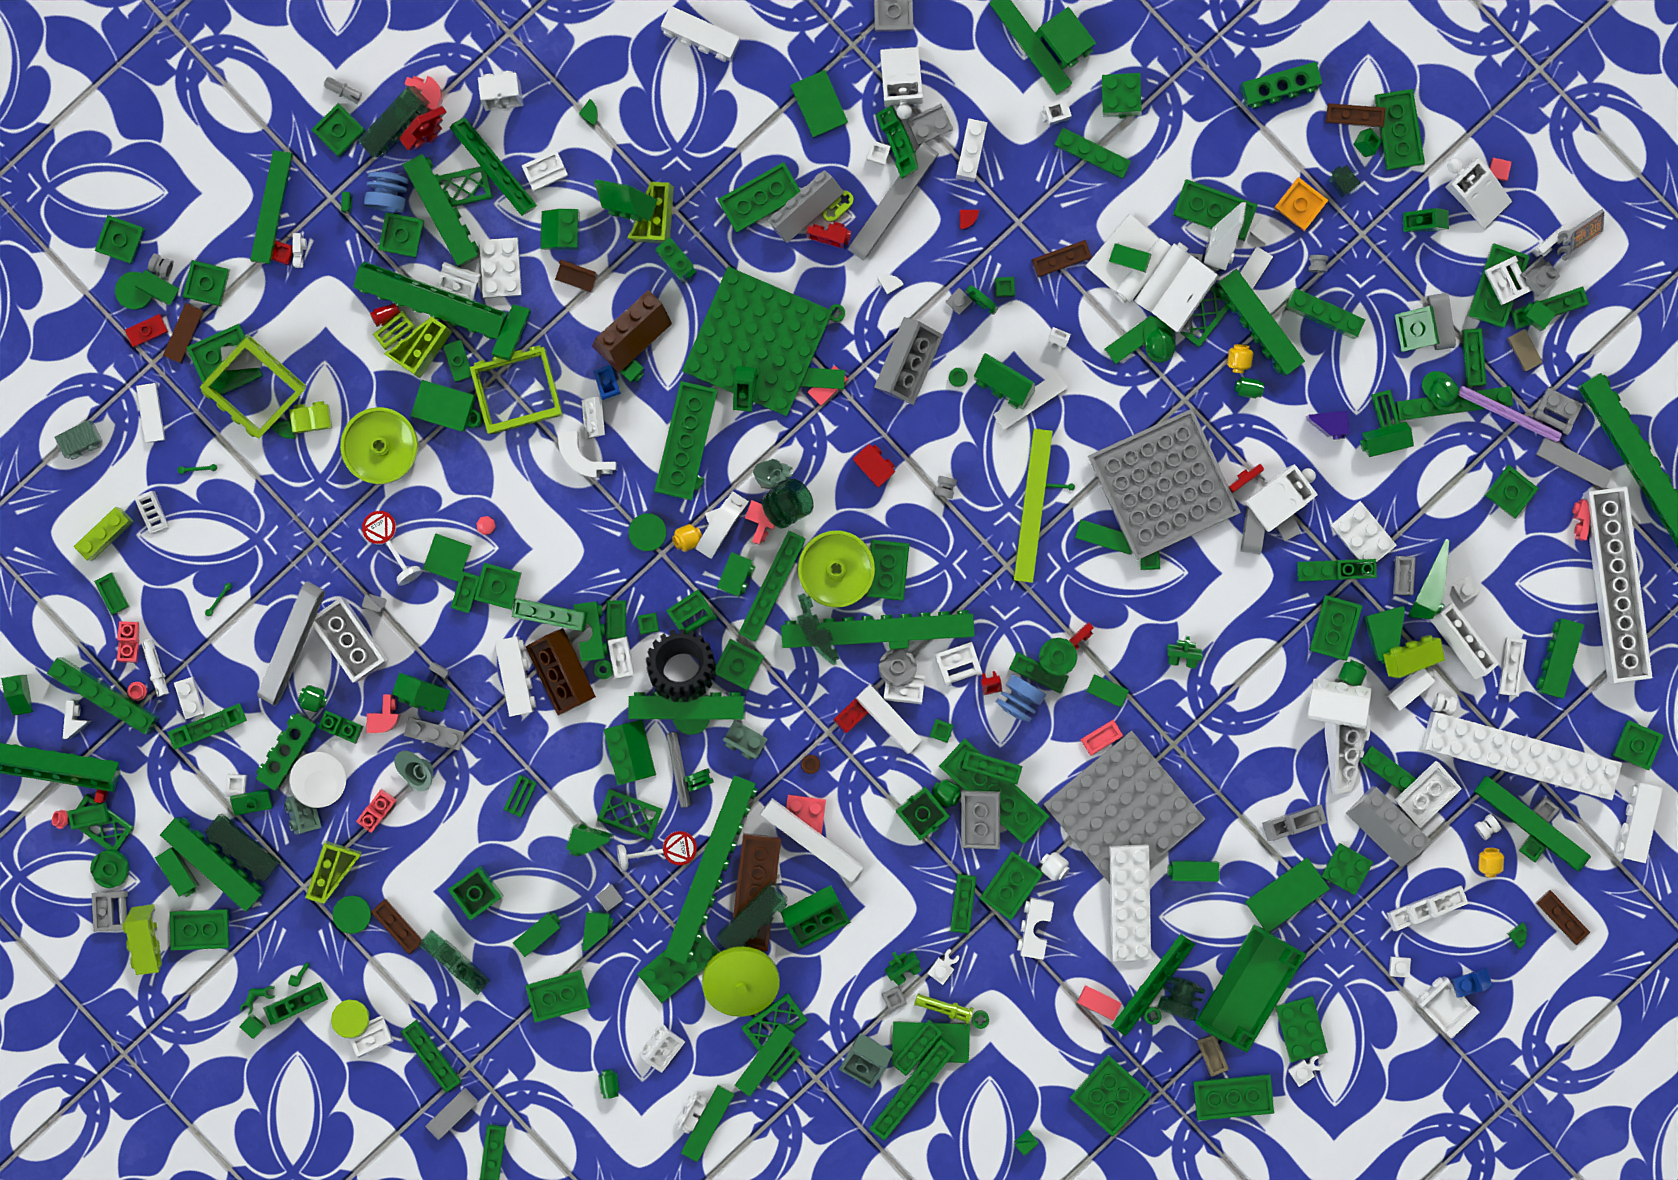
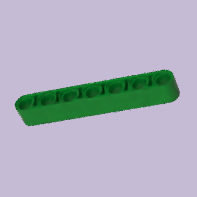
[1474,776,1591,872]

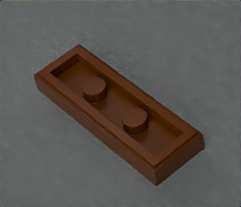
[1326,103,1386,128]
[1031,240,1092,278]
[163,303,204,364]
[1536,890,1590,946]
[371,899,424,954]

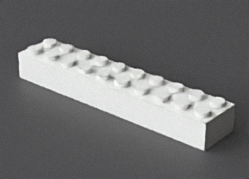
[1583,487,1652,683]
[1421,712,1622,800]

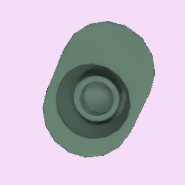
[394,751,434,791]

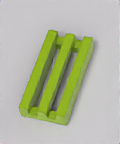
[373,311,415,350]

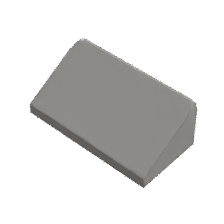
[221,346,262,371]

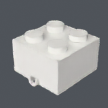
[478,71,523,111]

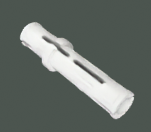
[141,638,169,697]

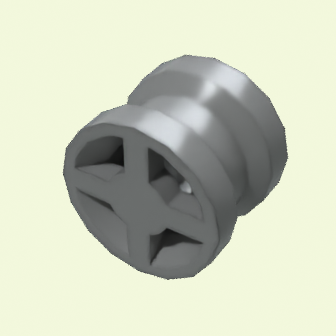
[1308,255,1329,273]

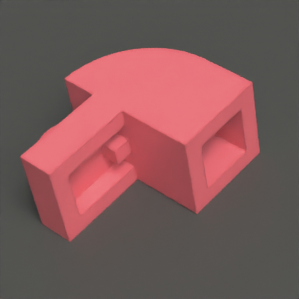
[405,76,443,111]
[745,500,775,545]
[366,694,401,733]

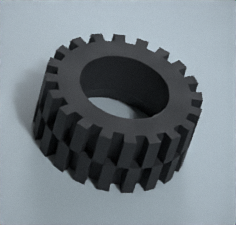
[646,629,716,702]

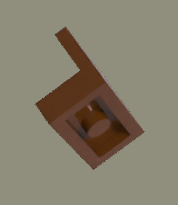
[555,260,598,293]

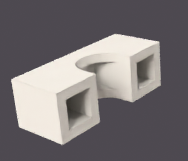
[956,119,987,182]
[1017,897,1054,960]

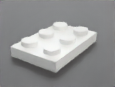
[479,238,522,298]
[1330,501,1397,562]
[1394,761,1462,828]

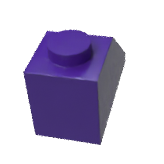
[1306,411,1350,440]

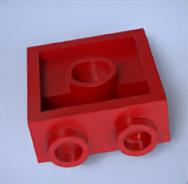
[399,106,447,150]
[806,222,851,249]

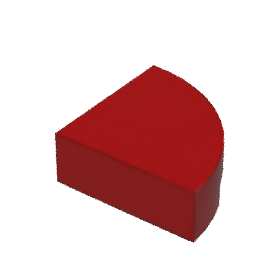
[959,210,979,230]
[94,789,108,803]

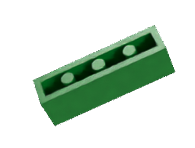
[1284,288,1366,339]
[1536,618,1584,699]

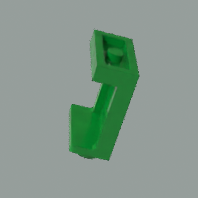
[1035,6,1096,69]
[655,237,697,285]

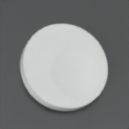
[289,752,346,808]

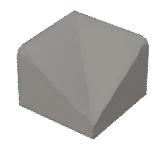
[362,593,386,613]

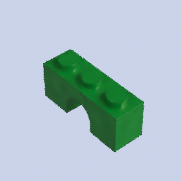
[574,601,608,662]

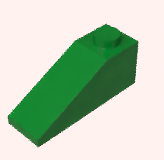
[263,982,328,1025]

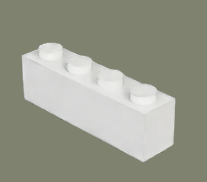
[661,6,740,62]
[1430,603,1499,679]
[495,636,536,716]
[1617,782,1663,863]

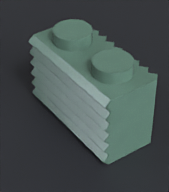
[54,420,103,460]

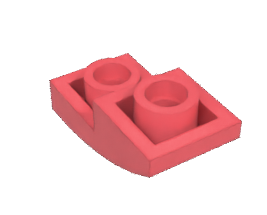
[1572,499,1590,541]
[117,621,139,663]
[356,789,397,833]
[1077,985,1122,1021]

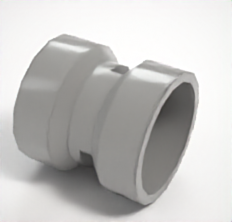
[148,253,174,278]
[934,476,957,499]

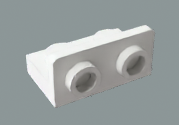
[640,1024,685,1073]

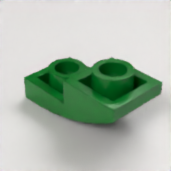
[318,710,364,744]

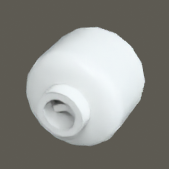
[1040,852,1070,881]

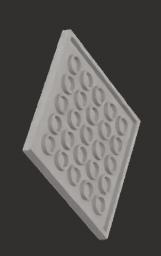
[1088,409,1241,560]
[1043,730,1205,884]

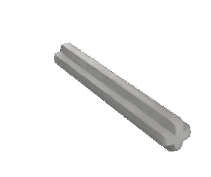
[667,732,691,808]

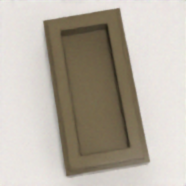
[1507,329,1543,372]
[1196,1034,1229,1077]

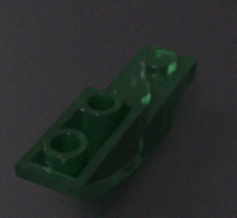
[796,593,839,665]
[419,929,490,995]

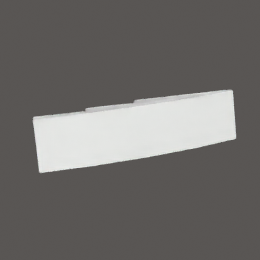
[1387,886,1468,931]

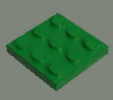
[186,324,264,400]
[1070,1054,1151,1137]

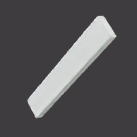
[760,798,863,882]

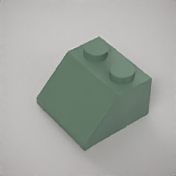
[839,1033,893,1088]

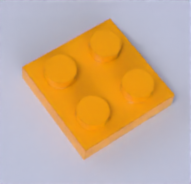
[1274,177,1328,231]

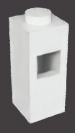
[1384,668,1435,711]

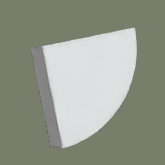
[1250,217,1270,245]
[878,275,904,294]

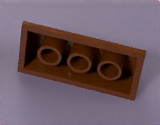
[592,290,672,373]
[525,628,596,715]

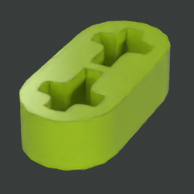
[822,191,854,222]

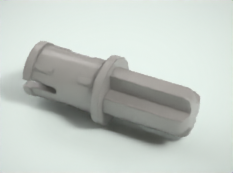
[324,77,362,104]

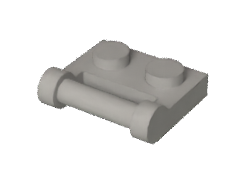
[1533,388,1583,435]
[92,891,128,932]

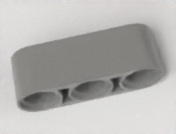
[1427,293,1456,350]
[1241,497,1265,554]
[425,1088,479,1140]

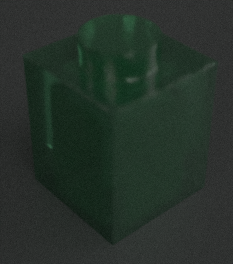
[1328,165,1360,197]

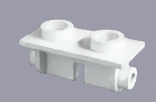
[676,1092,707,1134]

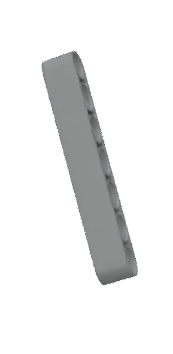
[848,142,939,261]
[257,581,325,706]

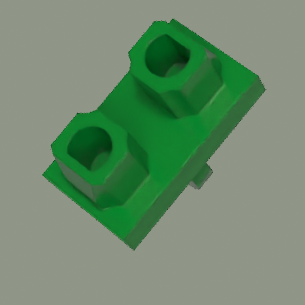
[1167,636,1203,669]
[884,951,921,985]

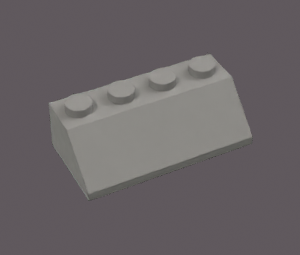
[874,317,943,405]
[1346,786,1431,867]

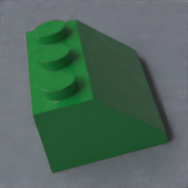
[594,179,658,222]
[974,353,1035,410]
[604,719,656,785]
[566,824,614,857]
[780,885,851,949]

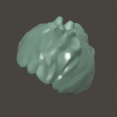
[753,458,793,490]

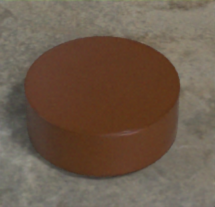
[801,754,820,774]

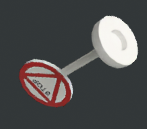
[362,511,422,586]
[617,831,697,872]

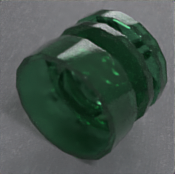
[762,479,814,529]
[1157,976,1206,1021]

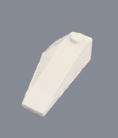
[1325,715,1371,794]

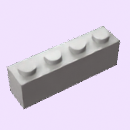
[768,170,844,243]

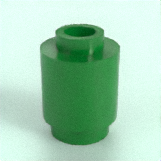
[1234,377,1264,399]
[598,1069,620,1099]

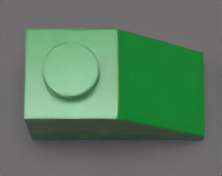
[1403,208,1449,232]
[733,366,756,412]
[1,675,33,716]
[582,911,614,951]

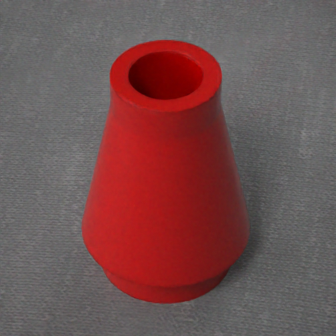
[370,303,400,326]

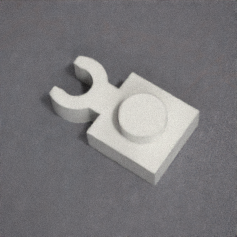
[293,233,307,268]
[927,949,959,985]
[1288,1055,1324,1087]

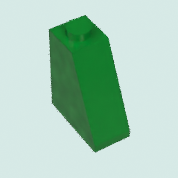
[1364,606,1405,664]

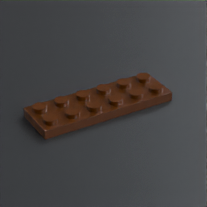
[730,833,782,951]

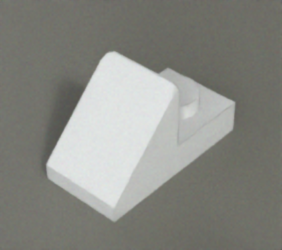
[63,700,92,739]

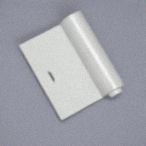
[1085,214,1172,304]
[1134,242,1219,333]

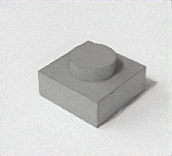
[946,288,973,315]

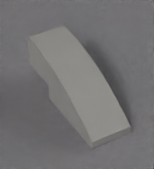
[1262,804,1327,841]

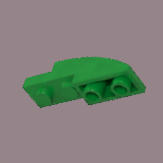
[1297,559,1377,581]

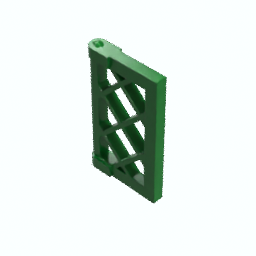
[439,166,492,207]
[1179,285,1229,347]
[597,789,663,840]
[69,794,134,851]
[741,993,808,1051]

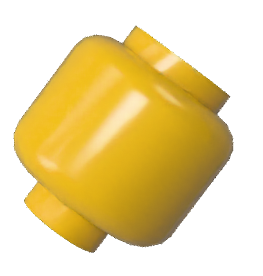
[1227,344,1253,373]
[672,524,702,552]
[1478,848,1504,878]

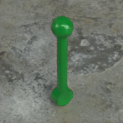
[177,464,217,474]
[1046,483,1075,491]
[205,583,232,616]

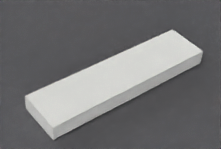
[993,372,1068,430]
[856,685,922,754]

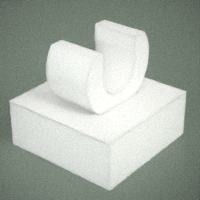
[1048,327,1071,352]

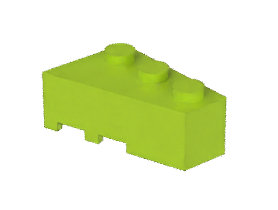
[628,182,674,243]
[384,317,453,378]
[305,841,361,904]
[122,904,162,975]

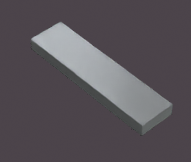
[1535,437,1614,490]

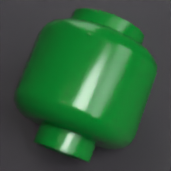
[1338,660,1367,686]
[298,685,328,712]
[932,779,961,808]

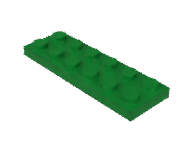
[654,381,718,501]
[939,738,1050,844]

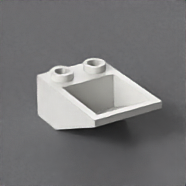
[880,47,923,119]
[1445,158,1512,228]
[1203,202,1246,272]
[1245,464,1318,532]

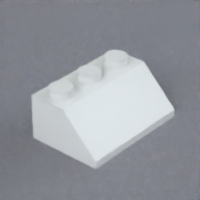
[1307,679,1371,729]

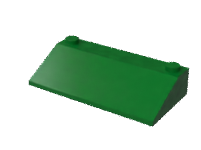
[1195,924,1307,1053]

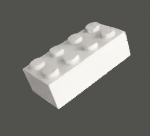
[313,597,388,683]

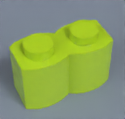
[289,401,333,434]

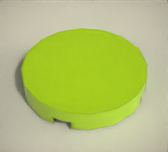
[331,1000,370,1038]

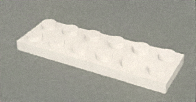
[1109,844,1151,961]

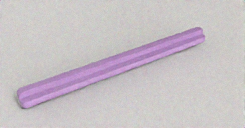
[1459,386,1562,442]

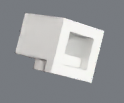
[1041,98,1072,126]

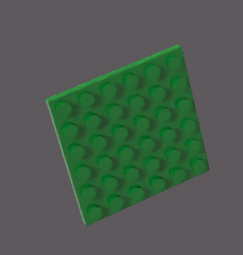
[682,266,833,417]

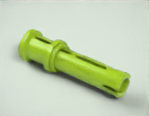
[914,993,974,1025]

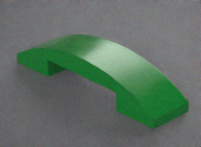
[876,105,918,179]
[167,703,247,750]

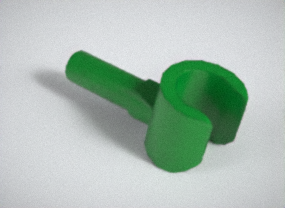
[288,963,309,987]

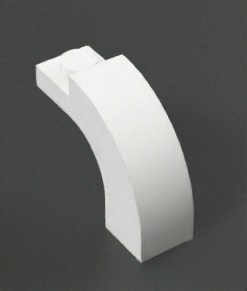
[558,431,617,478]
[695,491,749,559]

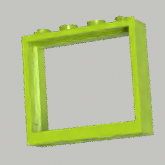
[200,334,307,439]
[470,345,563,435]

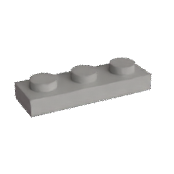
[404,717,465,750]

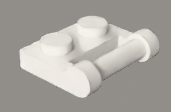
[1484,256,1532,305]
[935,642,982,687]

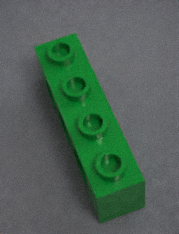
[1240,62,1323,109]
[256,713,319,791]

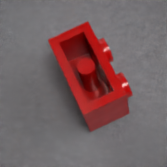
[852,443,895,488]

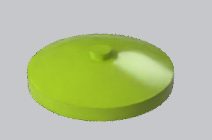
[340,407,418,484]
[798,531,875,608]
[702,947,780,1017]

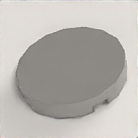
[879,649,917,687]

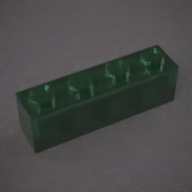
[358,86,430,157]
[204,814,282,881]
[716,881,788,949]

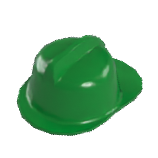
[1143,317,1176,363]
[1422,371,1462,411]

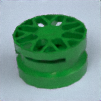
[684,768,714,792]

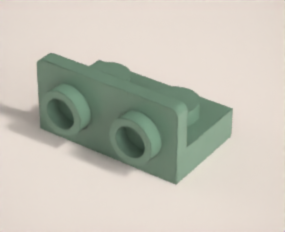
[723,720,768,760]
[284,795,322,835]

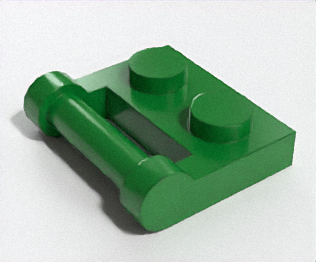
[666,589,717,634]

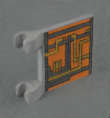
[1557,209,1605,261]

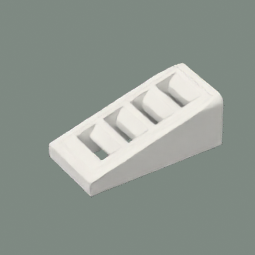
[135,491,169,534]

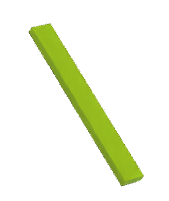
[1014,428,1053,583]

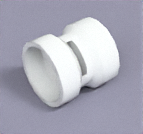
[1432,692,1457,716]
[1474,814,1502,840]

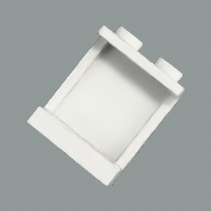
[1416,976,1479,1039]

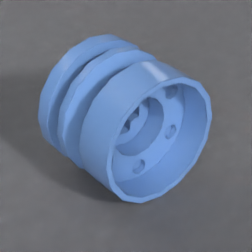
[363,171,408,213]
[995,674,1046,723]

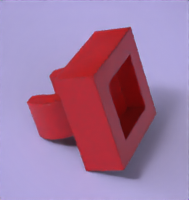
[981,671,1002,695]

